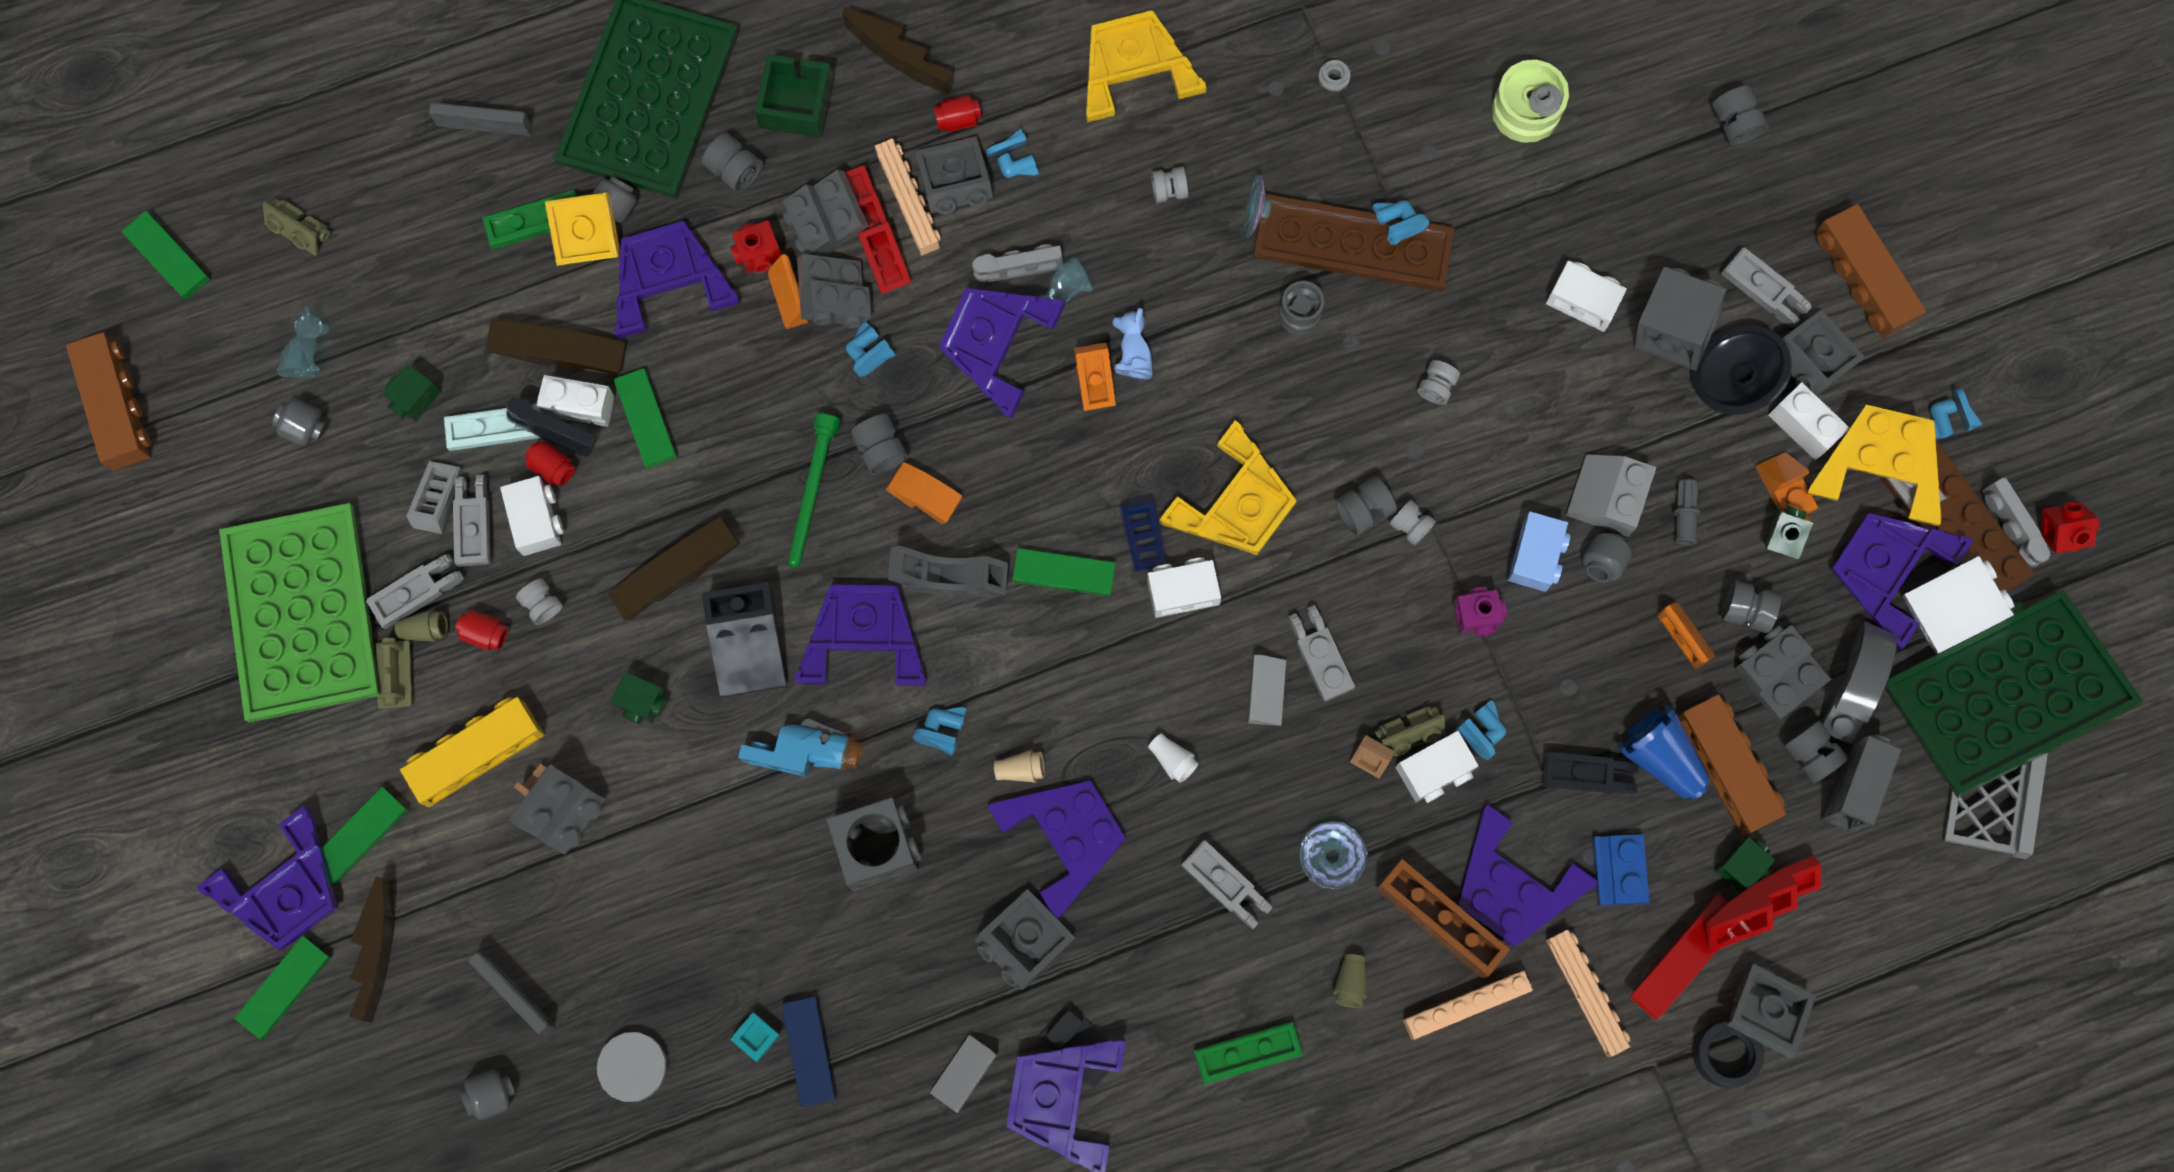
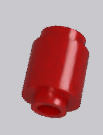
[933,94,982,133]
[525,441,576,487]
[455,609,509,651]

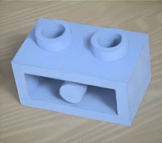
[1507,511,1571,592]

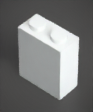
[1902,556,2014,654]

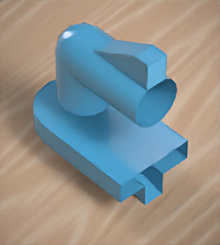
[986,129,1039,178]
[1373,200,1429,246]
[846,322,895,377]
[1930,388,1982,440]
[1454,700,1506,760]
[913,707,966,756]

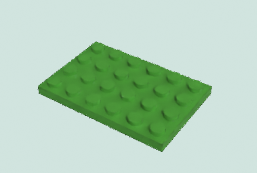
[219,503,381,723]

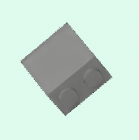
[1566,454,1656,537]

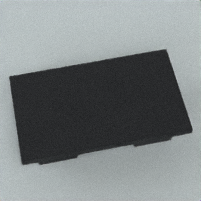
[1038,1003,1124,1088]

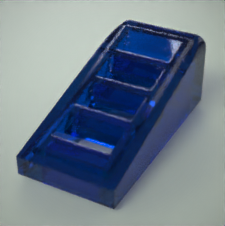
[1119,500,1167,572]

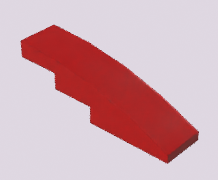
[845,165,912,294]
[1707,855,1821,952]
[1629,893,1729,1021]

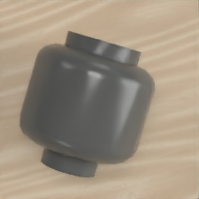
[592,176,637,223]
[272,399,326,446]
[1582,533,1632,583]
[459,1069,515,1120]

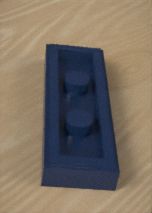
[781,997,836,1107]

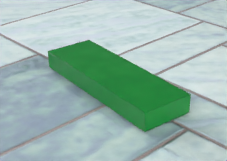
[482,190,577,250]
[121,211,210,300]
[613,368,677,469]
[1012,548,1115,597]
[322,787,409,885]
[234,936,332,1040]
[1194,1022,1303,1085]

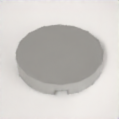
[597,1032,667,1102]

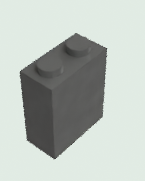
[1821,735,1901,833]

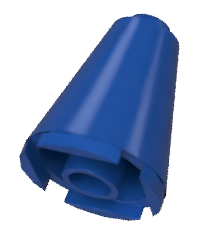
[1617,704,1710,800]

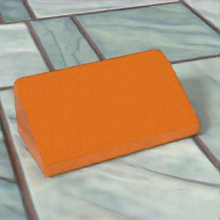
[768,254,808,329]
[1658,602,1715,669]

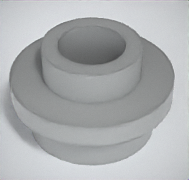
[1319,60,1350,91]
[1529,85,1562,117]

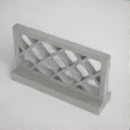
[1944,753,2048,859]

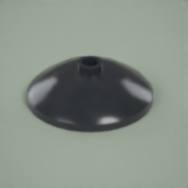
[1692,325,1792,415]

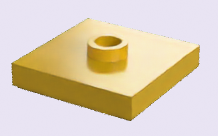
[545,192,620,265]

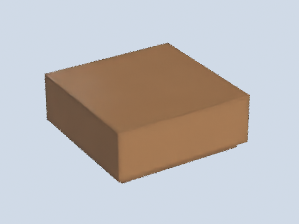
[1350,735,1395,779]

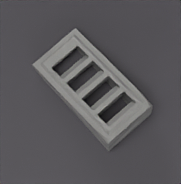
[406,461,462,534]

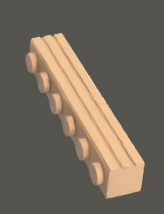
[874,139,941,256]
[1546,930,1630,1057]
[1403,971,1533,1040]

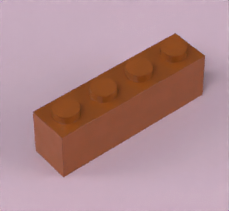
[1815,204,1927,339]
[66,332,151,471]
[1678,694,1787,837]
[1376,859,1510,978]

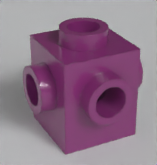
[1453,587,1507,637]

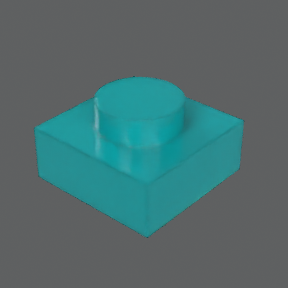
[730,1013,780,1062]

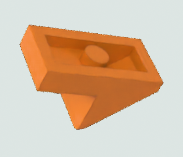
[1074,343,1116,411]
[1755,452,1818,515]

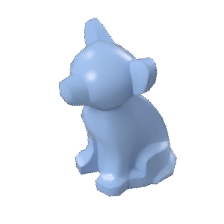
[1113,308,1153,379]

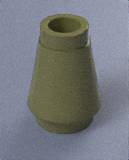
[395,609,449,642]
[1333,954,1367,1008]

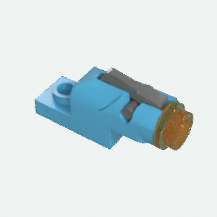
[738,718,862,777]

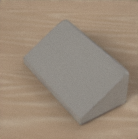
[1248,654,1286,726]
[930,1035,997,1113]

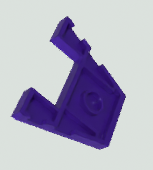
[615,221,740,339]
[939,288,1066,417]
[1831,513,1974,650]
[795,585,926,686]
[987,781,1126,919]
[1457,805,1598,947]
[197,806,338,950]
[1006,1038,1126,1172]

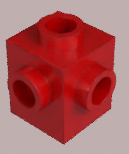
[730,220,781,273]
[2041,502,2099,553]

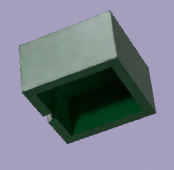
[754,54,833,138]

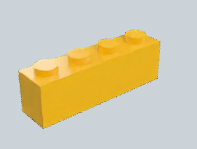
[400,697,545,808]

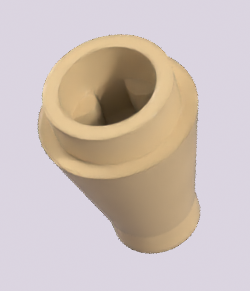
[994,749,1045,783]

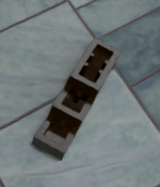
[842,7,953,95]
[484,319,625,376]
[608,517,740,620]
[349,876,394,1023]

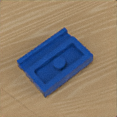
[1592,835,1650,906]

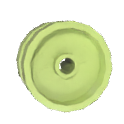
[1492,60,1569,143]

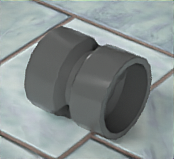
[1712,85,1769,146]
[702,133,763,193]
[1279,281,1324,335]
[850,414,908,475]
[1335,476,1397,536]
[1721,580,1781,634]
[1783,720,1849,784]

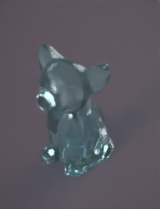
[1039,257,1093,304]
[277,307,329,379]

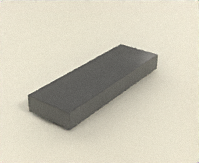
[429,103,532,136]
[468,953,555,1036]

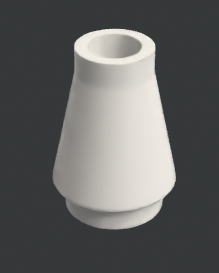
[1148,734,1198,783]

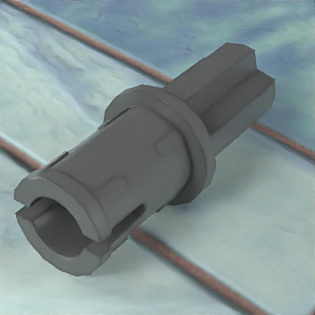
[1673,479,1701,546]

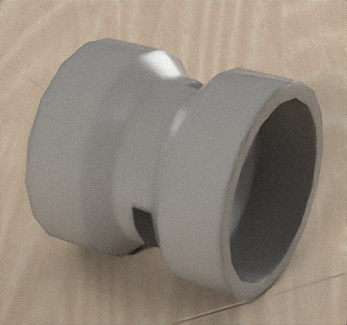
[1151,167,1188,203]
[1417,360,1460,405]
[1390,500,1436,546]
[516,579,563,625]

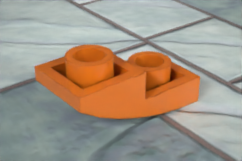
[885,462,963,524]

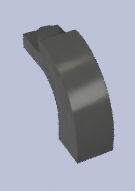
[888,546,1008,598]
[1821,621,1896,744]

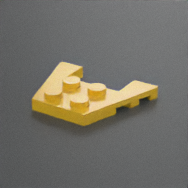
[1086,10,1206,122]
[1808,405,1941,526]
[1159,421,1296,555]

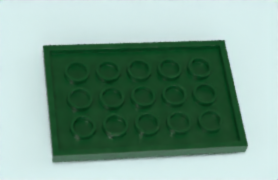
[554,0,739,199]
[1884,590,2143,798]

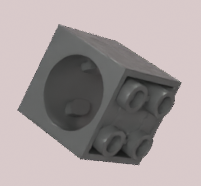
[1635,267,1727,371]
[827,797,921,891]

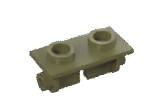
[263,199,330,256]
[376,638,412,709]
[1374,706,1446,756]

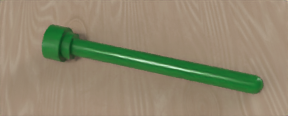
[788,413,841,568]

